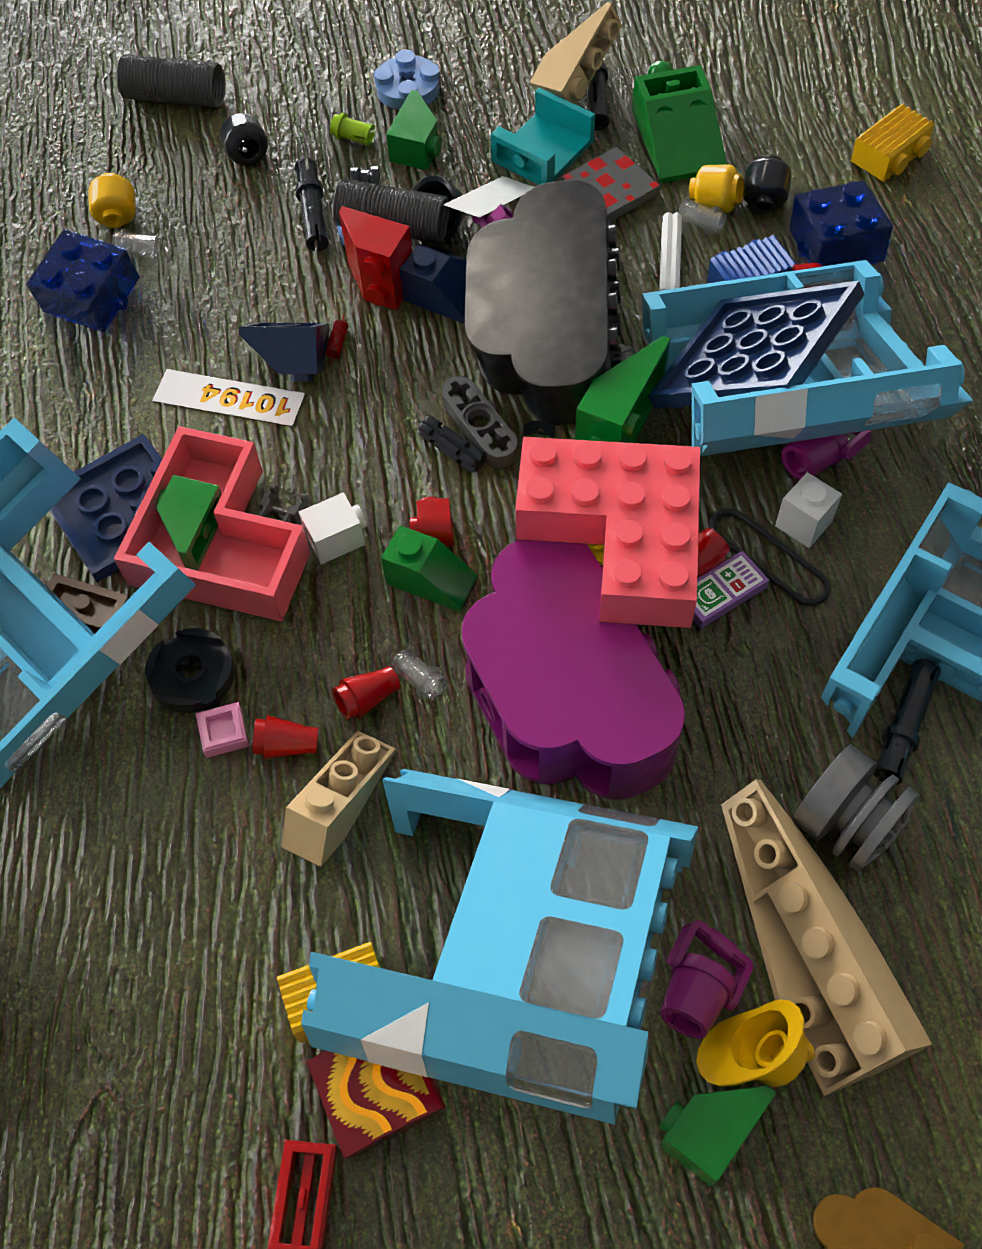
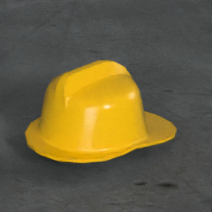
[696,999,815,1087]

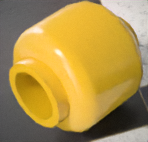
[689,165,744,213]
[88,173,136,228]

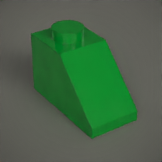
[386,90,442,170]
[156,475,222,571]
[381,525,478,612]
[659,1086,776,1187]

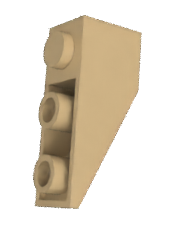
[529,2,622,105]
[281,731,396,867]

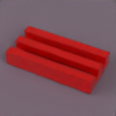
[267,1140,338,1249]

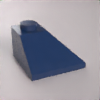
[399,244,466,324]
[239,322,329,381]

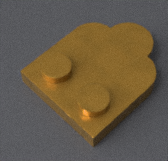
[812,1187,965,1249]

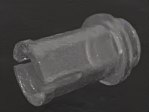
[678,198,726,235]
[112,229,161,259]
[391,648,446,700]

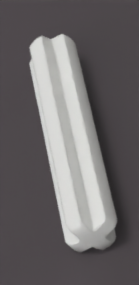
[659,212,682,291]

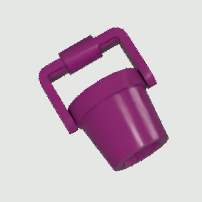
[781,423,871,479]
[660,920,753,1039]

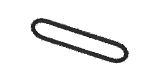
[709,508,831,605]

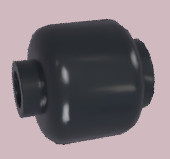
[220,113,268,166]
[743,155,792,213]

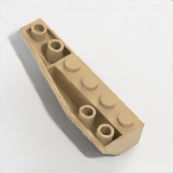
[721,779,933,1096]

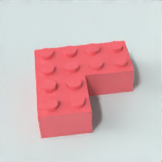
[114,426,311,622]
[516,437,700,628]

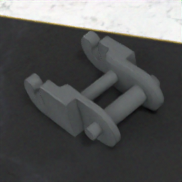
[259,484,309,525]

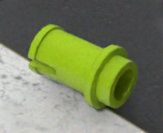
[330,112,375,146]

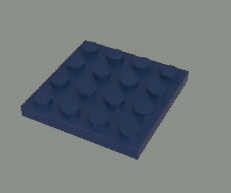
[648,281,865,409]

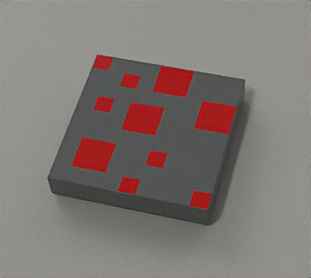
[562,146,660,222]

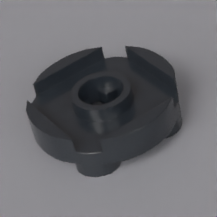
[145,628,235,713]

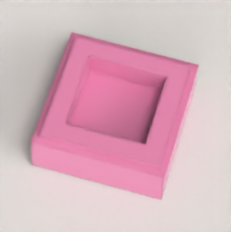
[196,702,250,758]

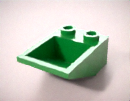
[631,60,727,183]
[575,336,671,443]

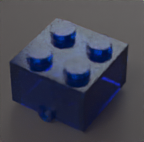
[789,180,893,266]
[26,229,140,333]

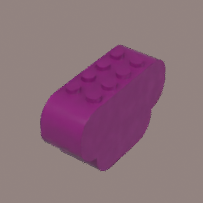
[462,540,685,800]

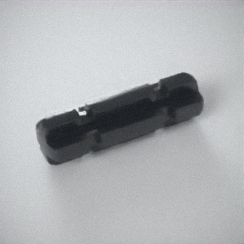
[418,416,485,473]

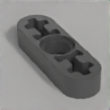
[442,376,518,469]

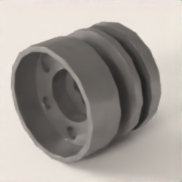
[792,744,919,873]

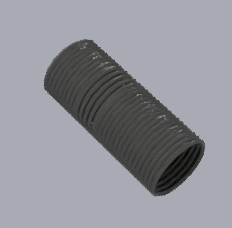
[116,54,226,108]
[332,178,450,244]

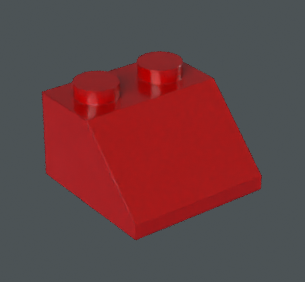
[339,206,412,310]

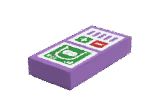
[693,551,769,629]

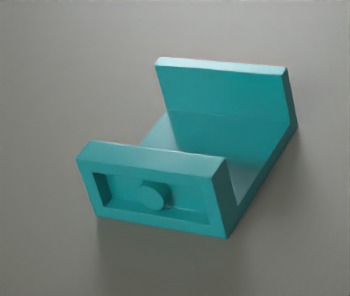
[490,88,595,185]

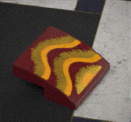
[306,1050,446,1159]

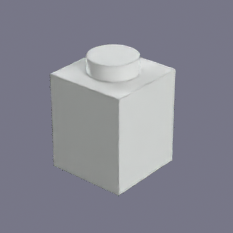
[775,472,842,548]
[298,492,367,564]

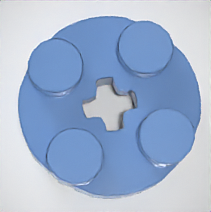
[374,50,440,109]

